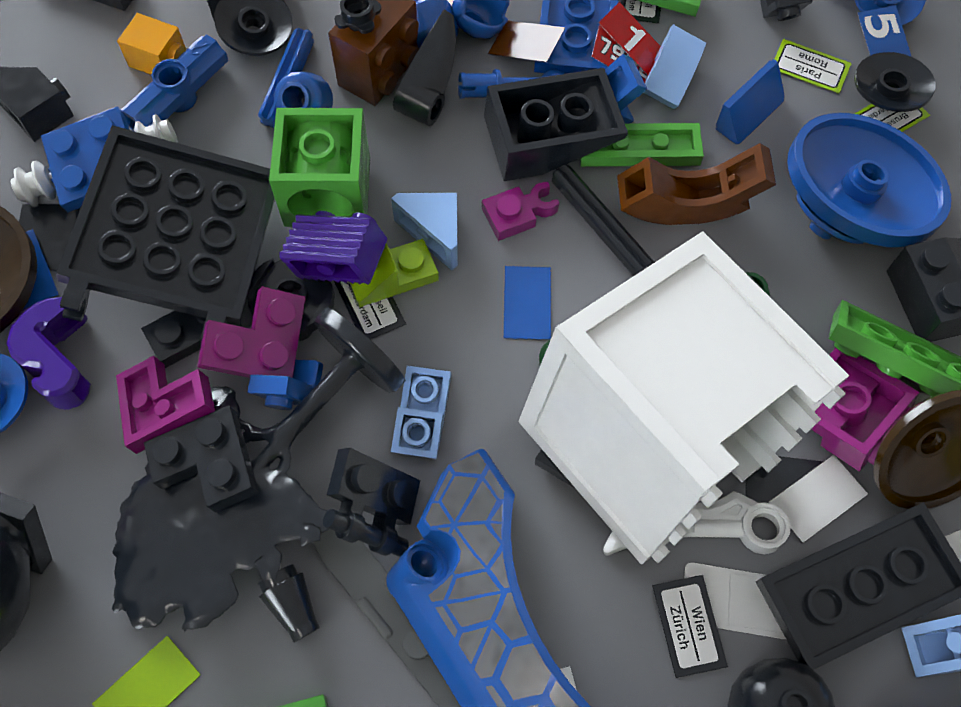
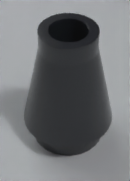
[258,564,320,642]

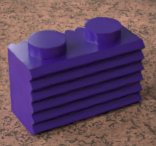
[279,211,388,285]

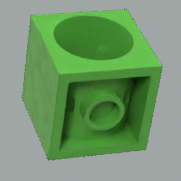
[269,108,370,227]

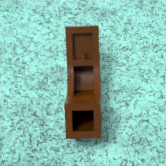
[617,143,776,225]

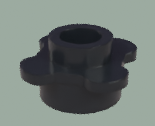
[334,0,381,34]

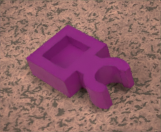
[482,182,559,241]

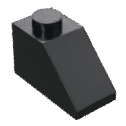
[0,66,74,142]

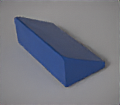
[716,59,785,144]

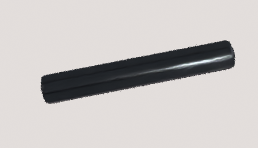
[552,164,655,276]

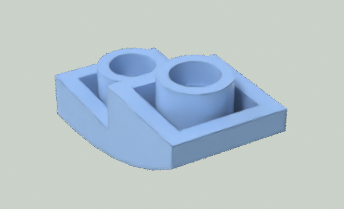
[643,24,706,109]
[391,366,452,459]

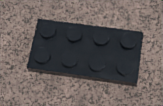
[756,502,961,670]

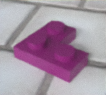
[197,287,305,378]
[116,355,215,454]

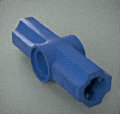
[121,34,229,131]

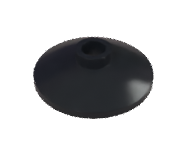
[214,0,292,56]
[854,52,936,112]

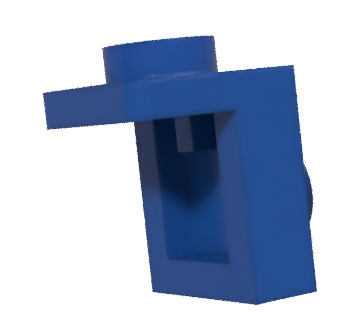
[247,359,323,410]

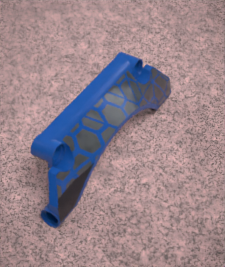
[386,449,591,707]

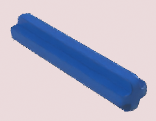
[258,28,314,128]

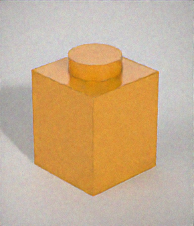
[117,13,186,75]

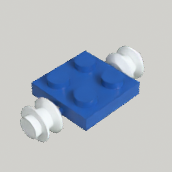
[11,106,178,212]

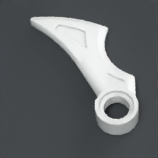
[603,491,791,556]

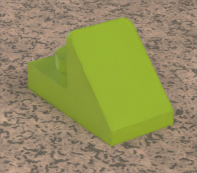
[349,239,439,308]

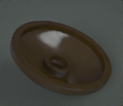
[873,390,961,509]

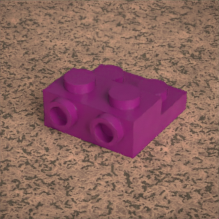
[811,348,919,472]

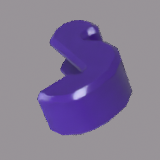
[7,297,91,410]

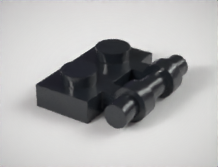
[323,448,421,557]

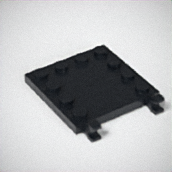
[56,125,275,350]

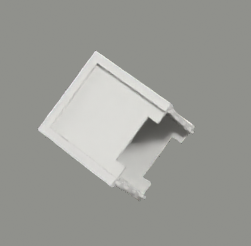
[518,231,849,565]

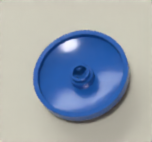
[787,113,951,247]

